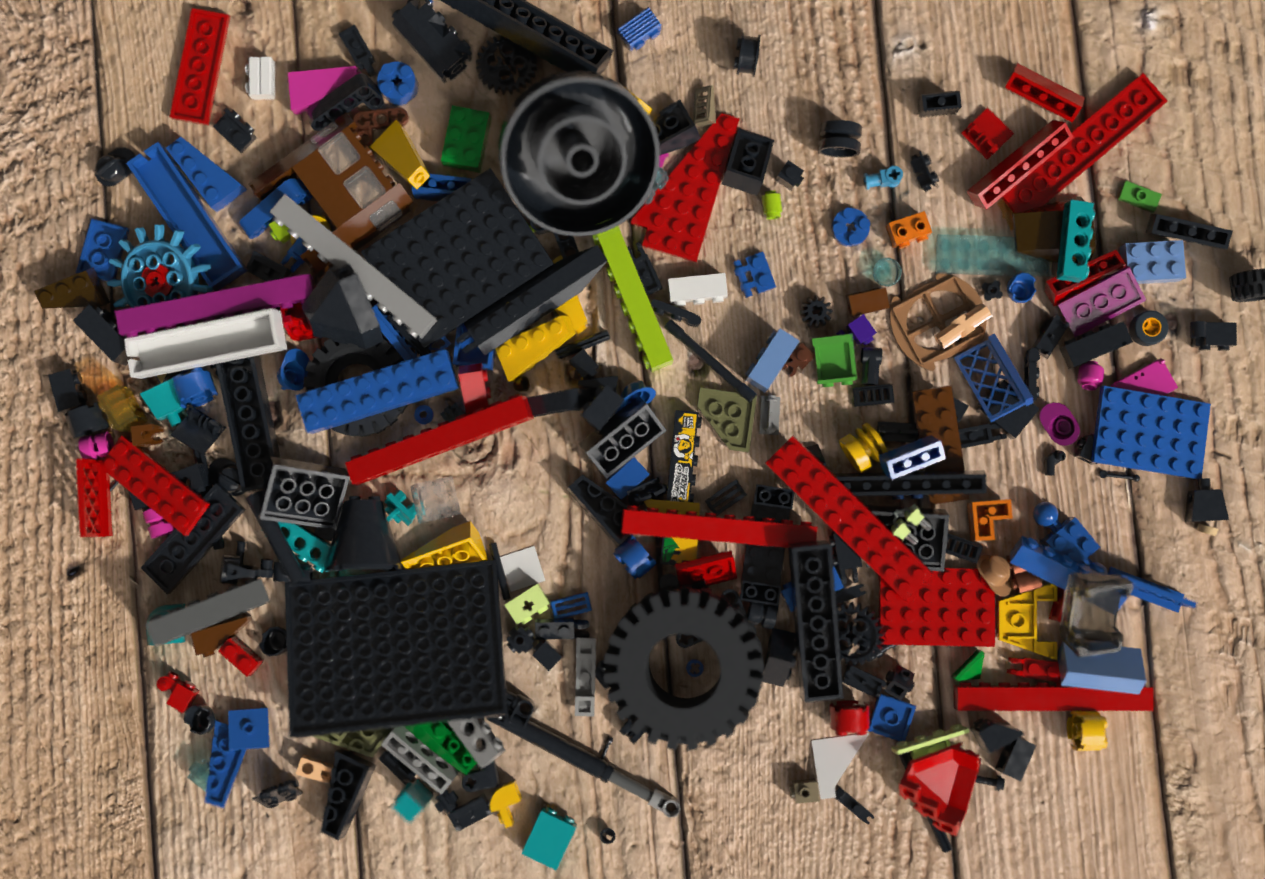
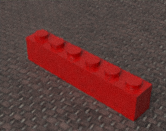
[966,120,1074,210]

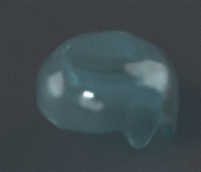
[873,258,902,287]

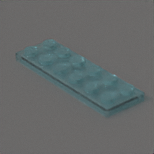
[936,234,1052,277]

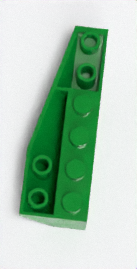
[404,722,477,775]

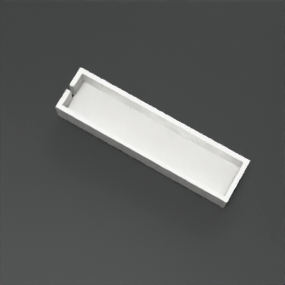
[124,309,287,379]

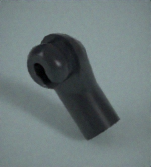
[1045,450,1066,476]
[595,660,609,690]

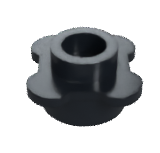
[982,280,1003,301]

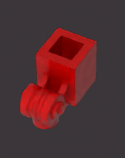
[157,671,199,713]

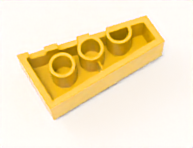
[495,315,576,381]

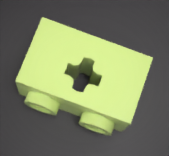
[505,583,550,625]

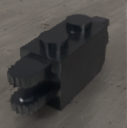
[829,530,862,585]

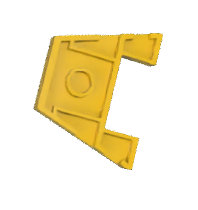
[997,584,1057,660]

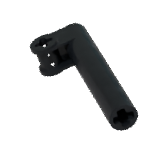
[246,491,306,584]
[462,718,501,792]

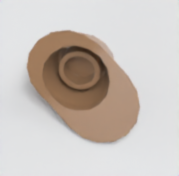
[977,555,1012,596]

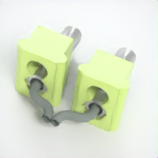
[891,504,932,545]

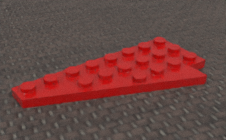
[631,113,740,263]

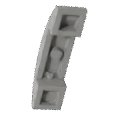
[575,638,596,716]

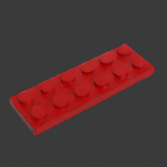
[170,8,231,126]
[99,435,210,535]

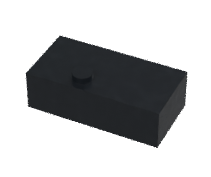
[579,396,667,479]

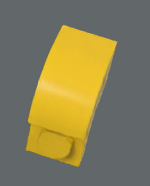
[490,780,522,828]

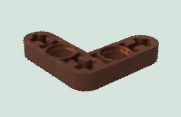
[353,107,409,168]

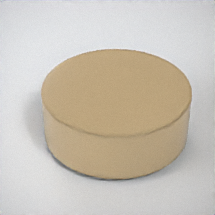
[1197,523,1218,536]

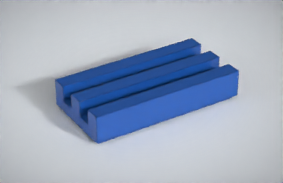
[550,592,592,619]

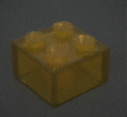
[97,385,149,432]

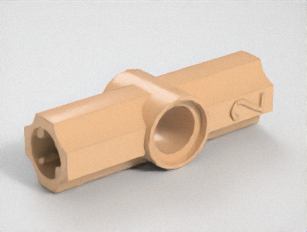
[934,303,991,349]

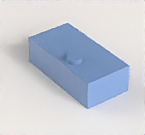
[1057,640,1147,694]

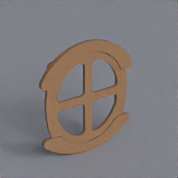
[890,273,987,371]

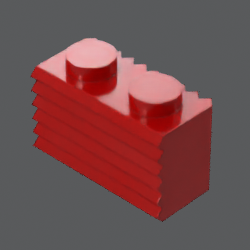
[218,637,264,677]

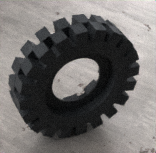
[303,339,407,437]

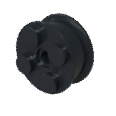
[733,32,761,77]

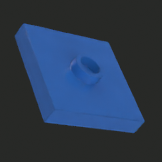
[867,694,916,742]
[228,708,269,751]

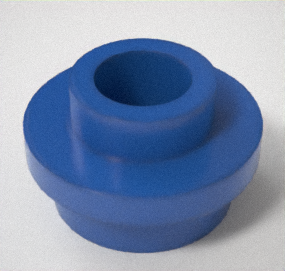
[414,405,434,424]

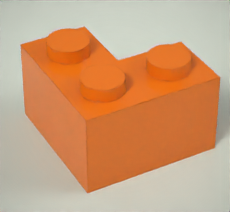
[967,499,1013,541]

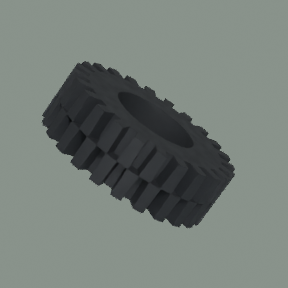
[604,585,764,750]

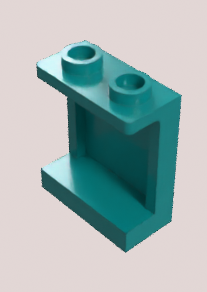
[521,807,577,871]

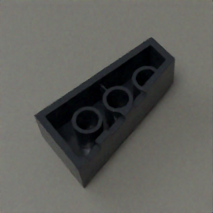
[567,475,632,547]
[321,749,376,840]

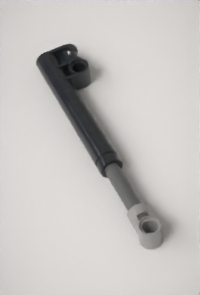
[486,686,680,818]

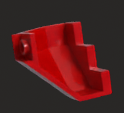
[899,742,981,836]

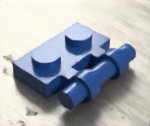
[733,252,776,298]

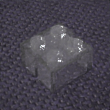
[410,476,461,524]

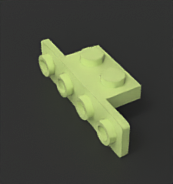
[891,724,970,759]

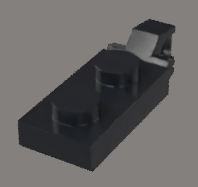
[338,24,377,78]

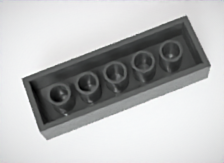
[145,578,270,647]

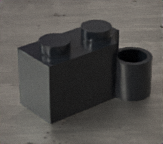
[1190,321,1237,351]

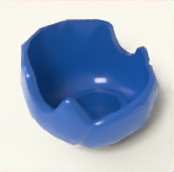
[1007,272,1036,303]

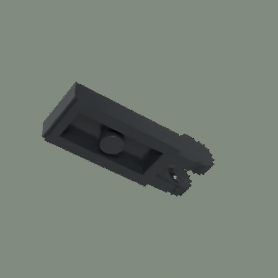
[627,241,663,296]
[651,299,702,328]
[1024,347,1040,402]
[959,424,1007,449]
[535,618,590,640]

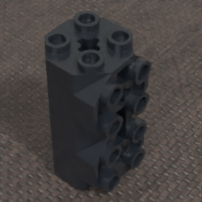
[392,0,473,83]

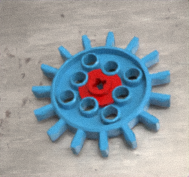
[107,224,213,334]

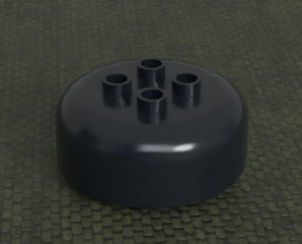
[498,71,660,236]

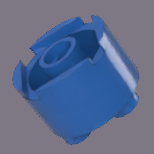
[377,62,418,105]
[173,367,218,408]
[613,535,657,579]

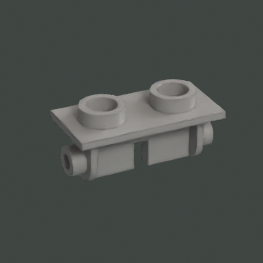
[759,395,780,435]

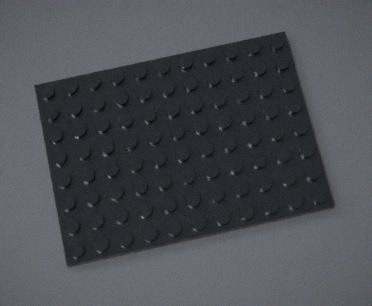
[285,560,508,739]

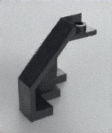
[301,264,383,349]

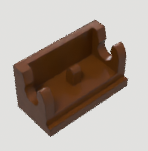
[845,287,890,317]
[130,424,165,448]

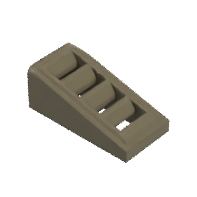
[693,85,716,127]

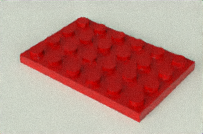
[879,568,995,647]

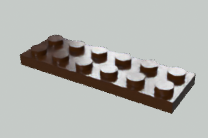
[912,385,970,505]

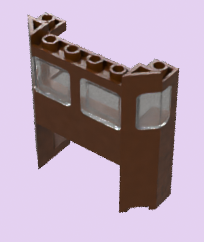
[248,112,414,278]

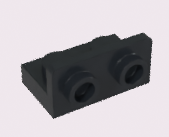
[213,108,257,154]

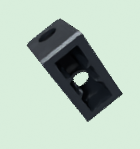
[1185,478,1229,522]

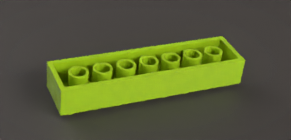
[592,218,673,373]

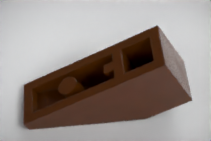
[190,616,252,658]

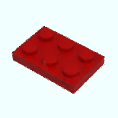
[675,550,737,588]

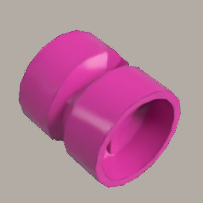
[78,432,114,460]
[142,509,175,539]

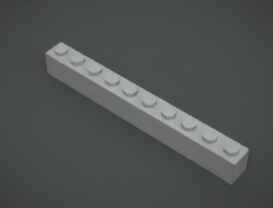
[270,194,437,338]

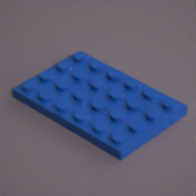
[1091,386,1211,480]

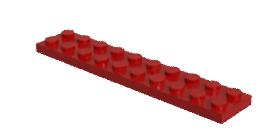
[1001,73,1168,213]
[766,435,933,600]

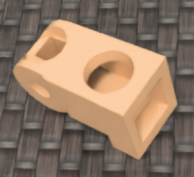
[296,754,334,783]

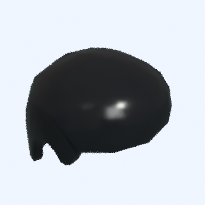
[259,626,287,656]
[184,704,215,735]

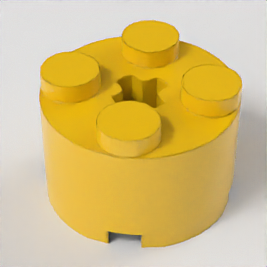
[1067,711,1107,751]

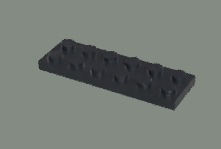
[141,483,246,594]

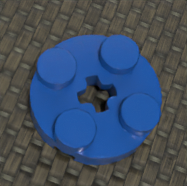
[832,208,870,247]

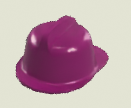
[1040,402,1080,446]

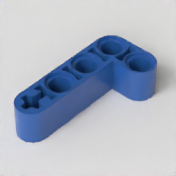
[239,178,313,239]

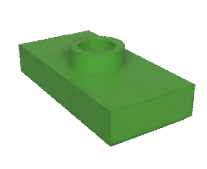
[1118,181,1162,213]

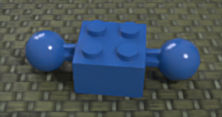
[1033,502,1108,577]

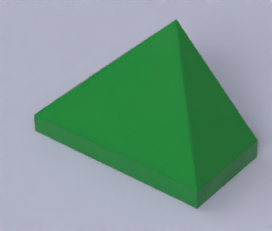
[951,649,985,681]

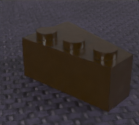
[34,267,110,309]

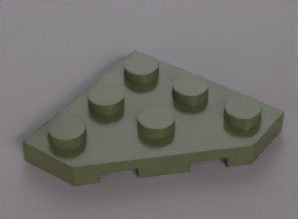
[697,387,757,453]

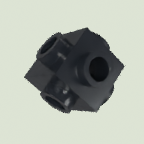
[506,625,535,654]
[884,664,915,700]

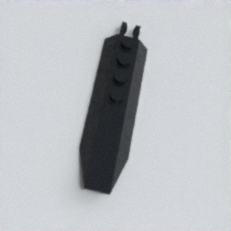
[456,245,608,356]

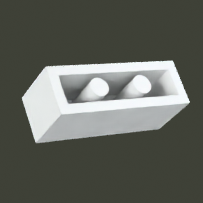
[668,273,728,307]

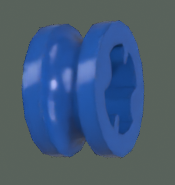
[686,659,704,677]

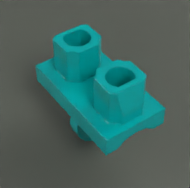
[384,490,419,526]

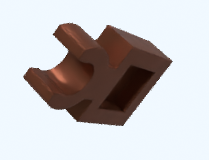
[782,343,815,377]

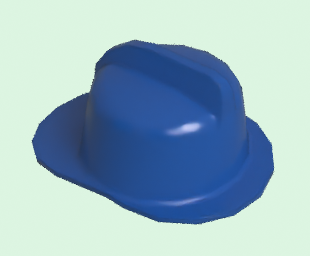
[277,348,310,391]
[615,381,656,414]

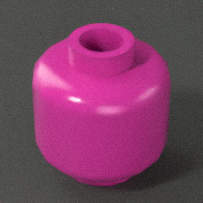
[1077,361,1104,391]

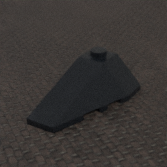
[653,100,701,155]

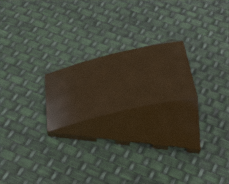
[1012,196,1096,264]

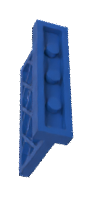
[372,304,451,361]
[954,333,1033,422]
[1108,567,1197,613]

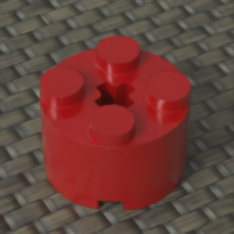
[830,700,870,736]

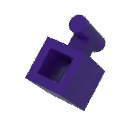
[836,314,877,348]

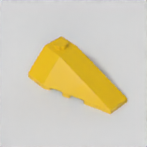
[401,521,488,569]

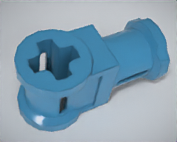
[863,166,903,190]

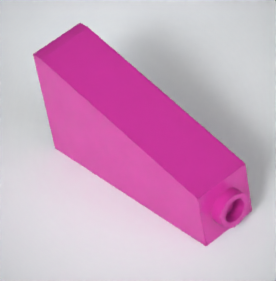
[288,66,362,115]

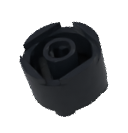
[64,401,110,439]

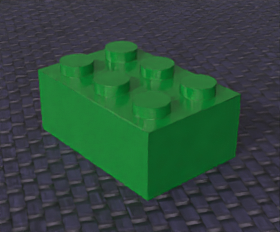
[441,105,492,173]

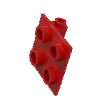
[961,108,1014,160]

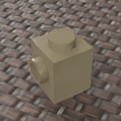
[790,779,820,804]

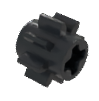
[434,789,459,814]

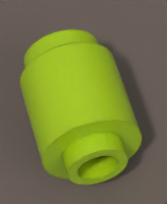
[762,190,782,220]

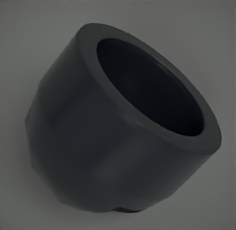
[600,828,616,844]

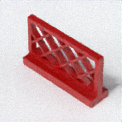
[76,458,112,538]

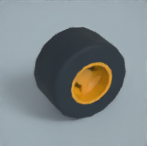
[1129,310,1169,346]

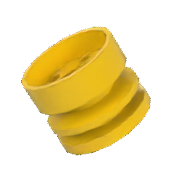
[838,422,888,474]

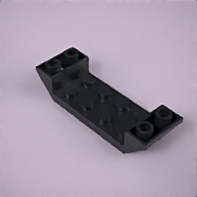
[740,484,795,606]

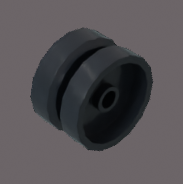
[818,120,862,158]

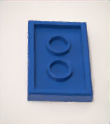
[76,218,130,281]

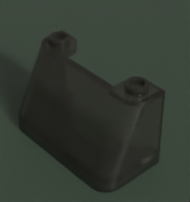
[1059,572,1133,657]

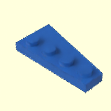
[205,721,246,809]

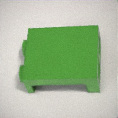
[812,334,857,387]

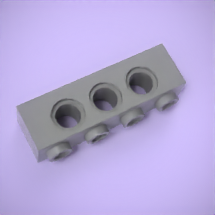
[448,718,506,768]
[381,726,460,794]

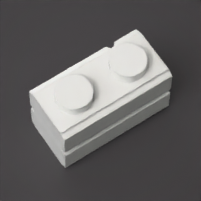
[245,57,275,100]

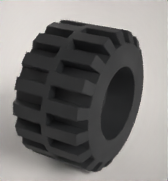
[1229,268,1265,302]

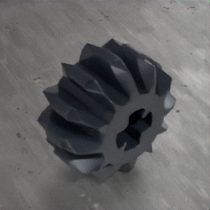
[800,295,833,328]

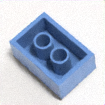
[1118,240,1186,284]
[745,328,799,393]

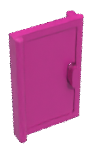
[1111,358,1178,396]

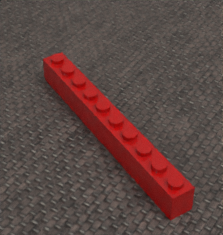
[345,394,534,485]
[621,506,818,548]
[954,682,1153,711]

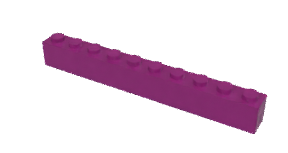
[115,274,315,338]

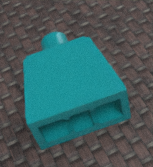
[140,378,187,427]

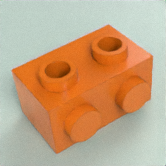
[886,211,932,249]

